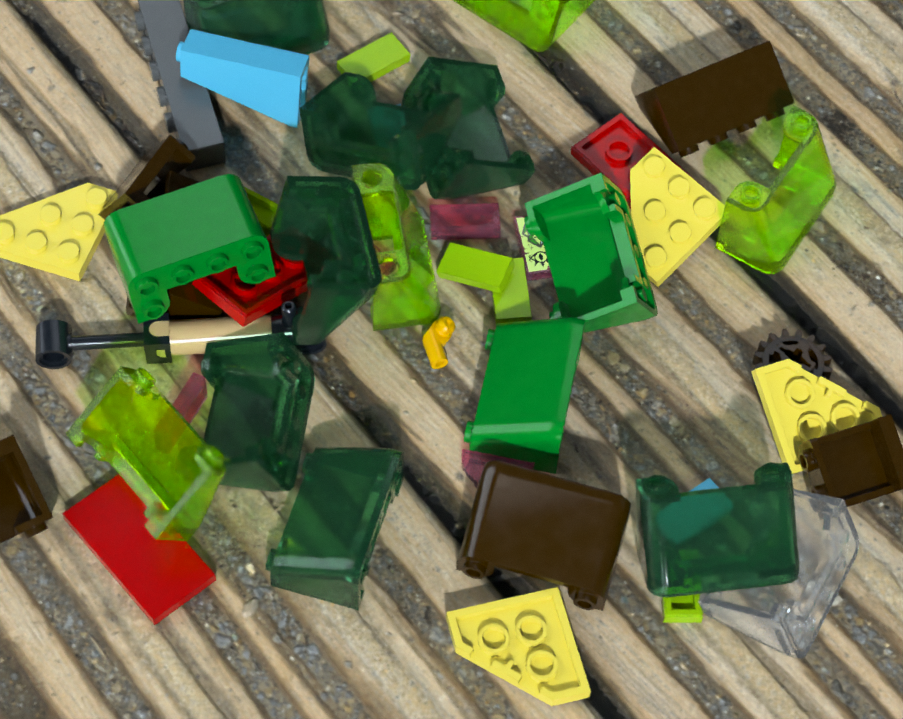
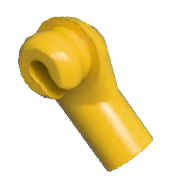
[422,316,455,369]

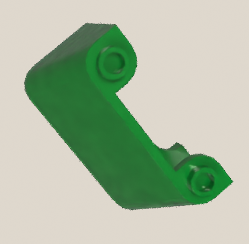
[524,173,658,333]
[464,317,585,474]

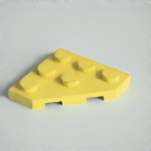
[630,147,731,287]
[0,183,116,281]
[751,359,883,476]
[446,587,591,706]

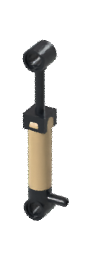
[35,301,327,369]

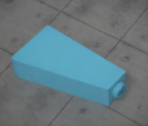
[176,29,309,128]

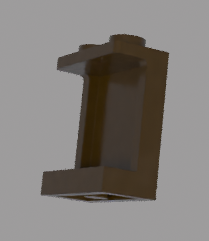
[98,134,196,220]
[798,414,903,515]

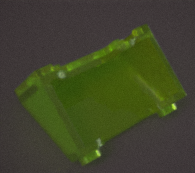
[715,105,837,274]
[65,366,227,541]

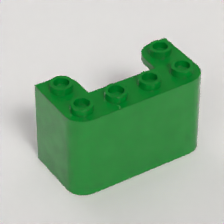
[104,174,276,324]

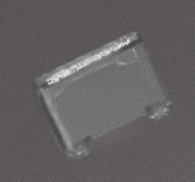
[698,483,859,659]

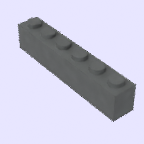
[134,0,226,172]

